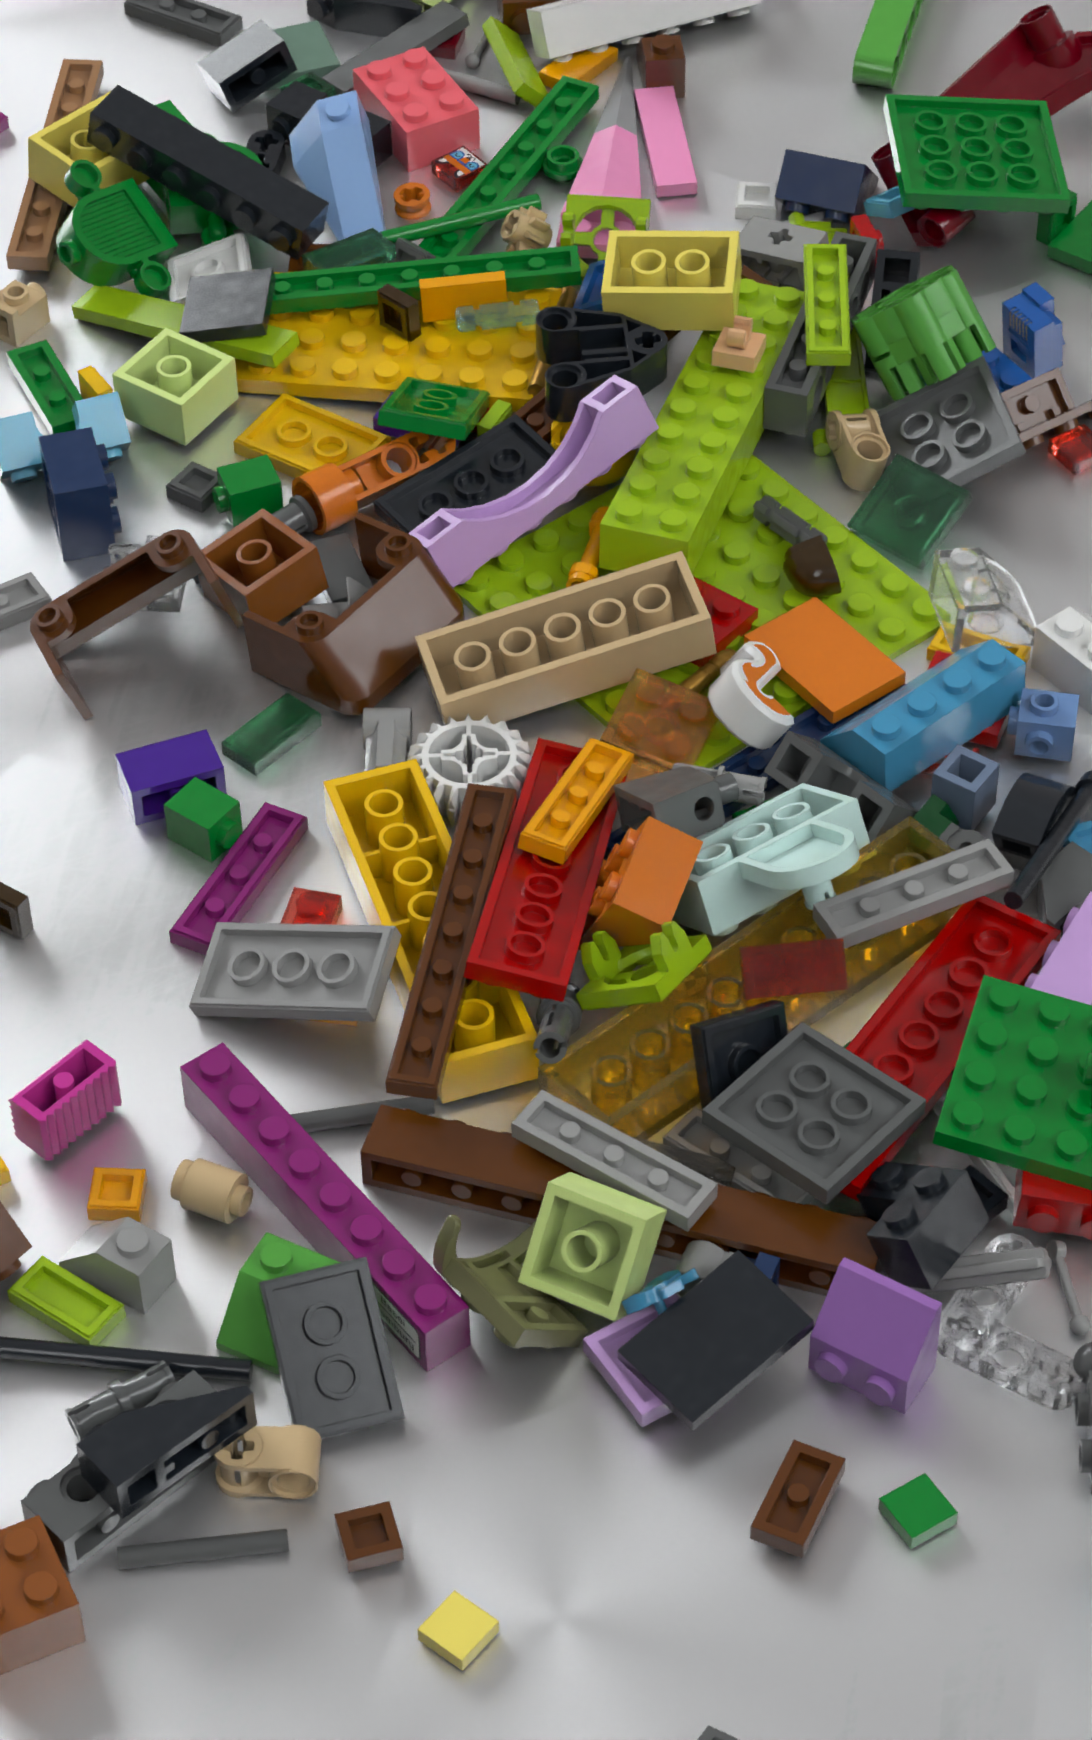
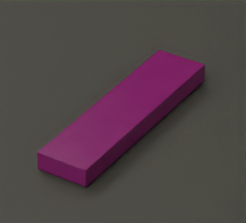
[169,802,308,956]

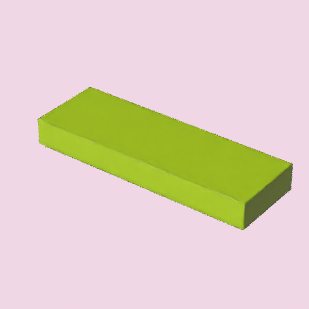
[482,16,548,108]

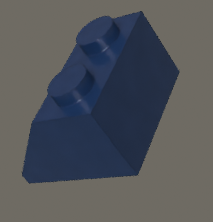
[775,149,879,224]

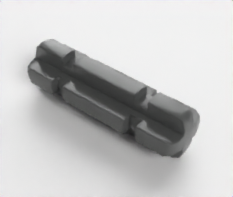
[753,496,828,545]

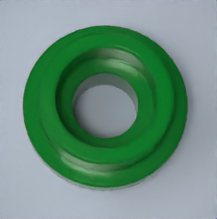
[543,145,583,182]

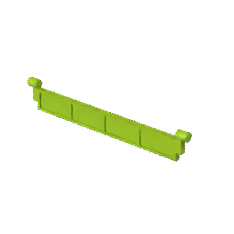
[788,212,870,456]

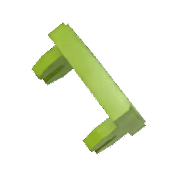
[560,194,651,281]
[575,921,712,1011]

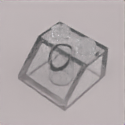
[928,547,1037,652]

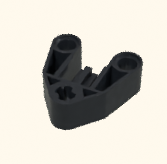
[535,306,668,422]

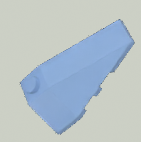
[289,90,389,256]

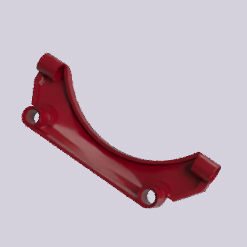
[871,5,1092,248]

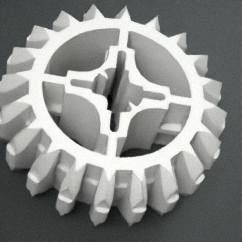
[407,714,532,828]

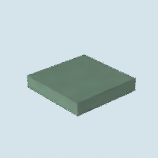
[266,20,340,91]

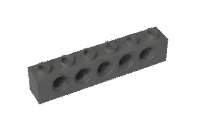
[763,231,877,437]

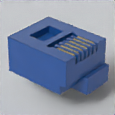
[1002,282,1066,378]

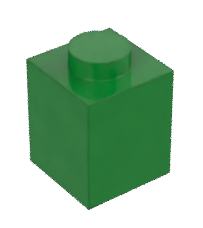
[212,455,283,528]
[164,777,243,863]

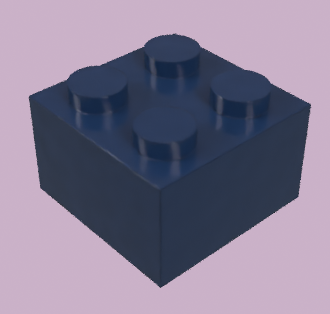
[38,427,122,562]

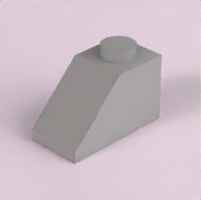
[58,1217,177,1315]

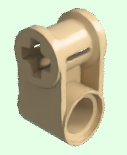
[825,408,891,492]
[214,1424,322,1500]

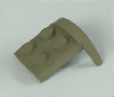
[433,1214,589,1349]

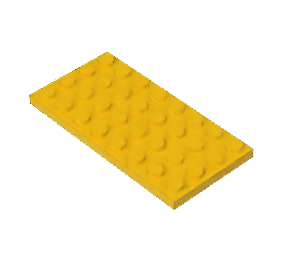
[235,269,562,412]

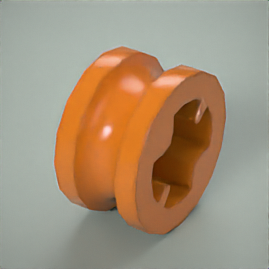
[394,183,431,220]

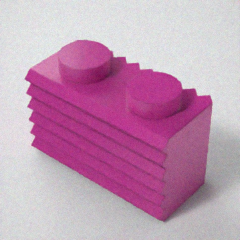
[8,1040,122,1160]

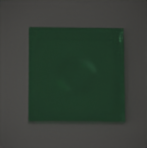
[847,453,973,571]

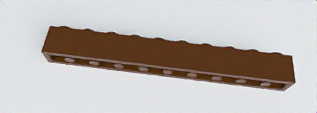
[360,1104,883,1296]

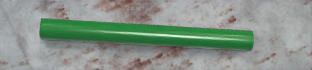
[379,194,542,248]

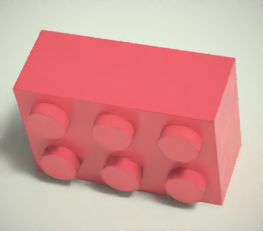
[353,46,480,172]

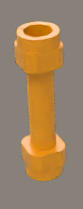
[566,506,609,588]

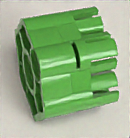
[850,265,996,401]

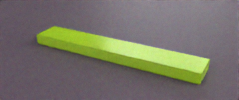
[71,285,300,368]

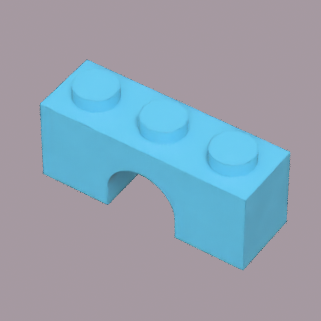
[0,391,131,483]

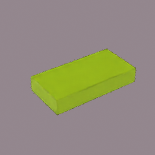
[7,1255,126,1345]

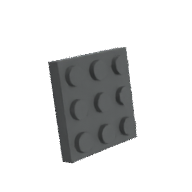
[877,356,1027,514]
[702,1022,926,1205]

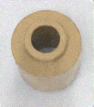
[170,1158,253,1224]

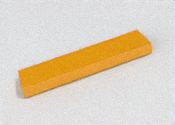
[517,738,634,865]

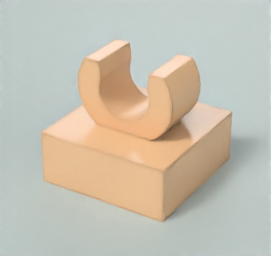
[711,315,766,373]

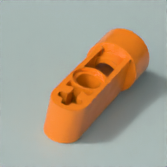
[292,431,456,535]

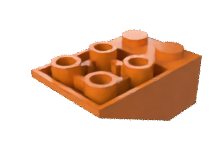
[578,816,703,950]

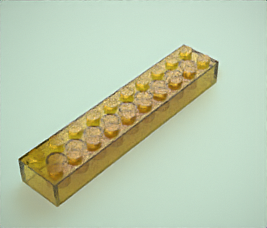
[538,816,962,1143]

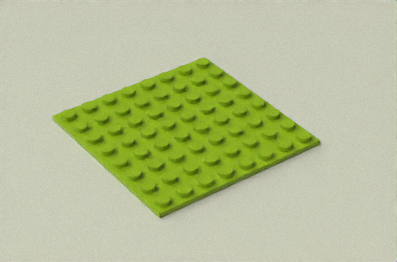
[454,454,958,773]

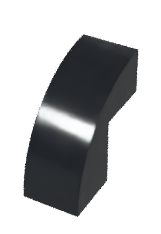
[992,773,1076,859]

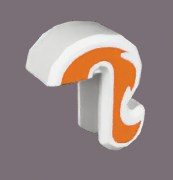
[708,641,794,750]

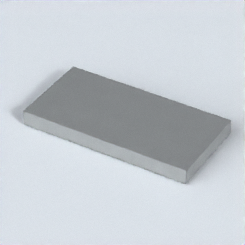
[189,922,402,1022]

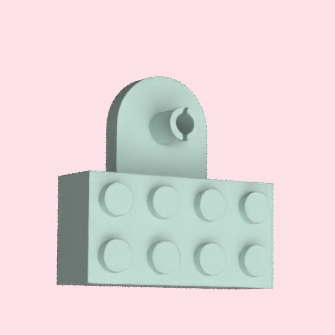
[672,783,873,937]

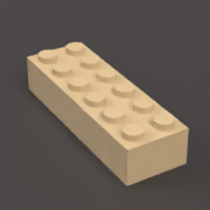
[415,551,717,726]

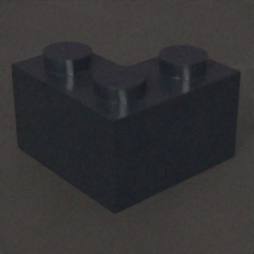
[856,1161,990,1290]

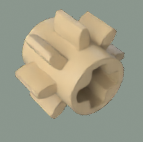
[501,206,552,252]

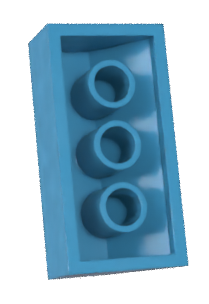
[820,639,1026,792]

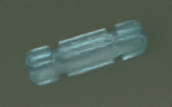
[455,299,539,332]

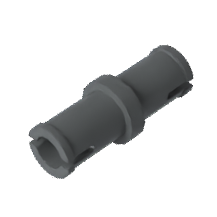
[64,1360,176,1442]

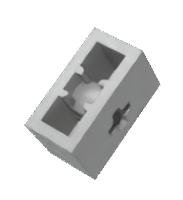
[739,216,829,291]

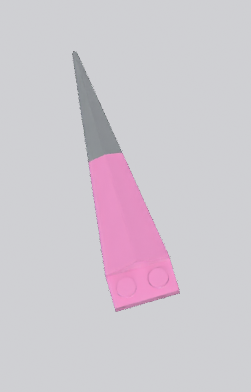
[556,56,642,259]

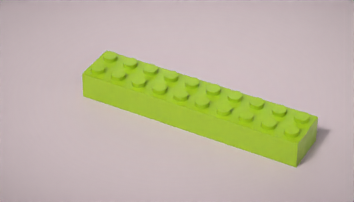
[599,279,804,574]

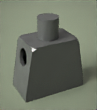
[613,766,739,837]

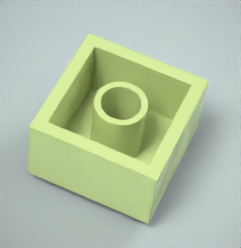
[112,328,239,446]
[518,1172,667,1321]

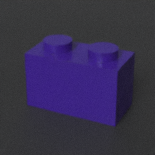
[115,729,227,826]

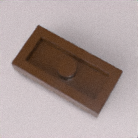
[750,1440,846,1559]

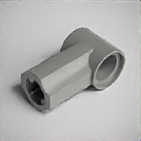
[363,707,412,771]

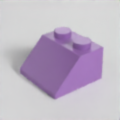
[808,1257,942,1414]

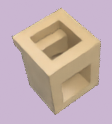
[0,280,50,348]

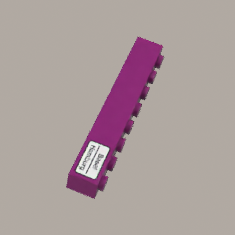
[180,1042,471,1372]

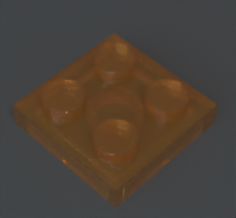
[600,668,718,774]

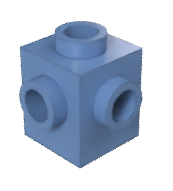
[1007,688,1080,762]

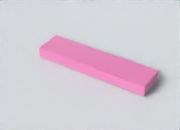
[634,86,697,198]

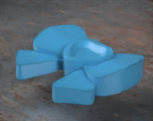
[622,1267,699,1315]

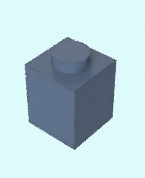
[931,744,1000,830]

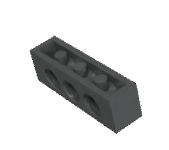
[21,1370,241,1573]

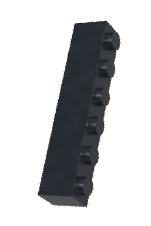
[87,85,329,260]

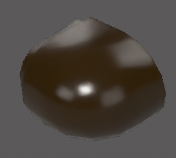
[783,535,841,598]

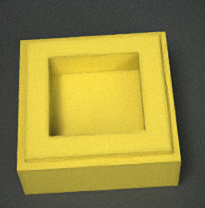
[417,1590,499,1671]

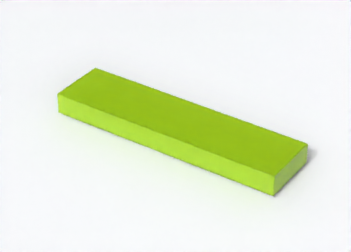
[803,244,851,366]

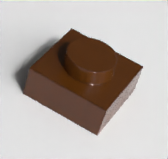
[334,1501,404,1573]

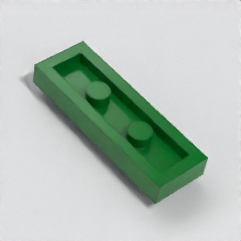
[6,340,83,435]

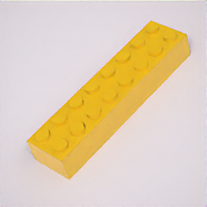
[323,759,540,1104]

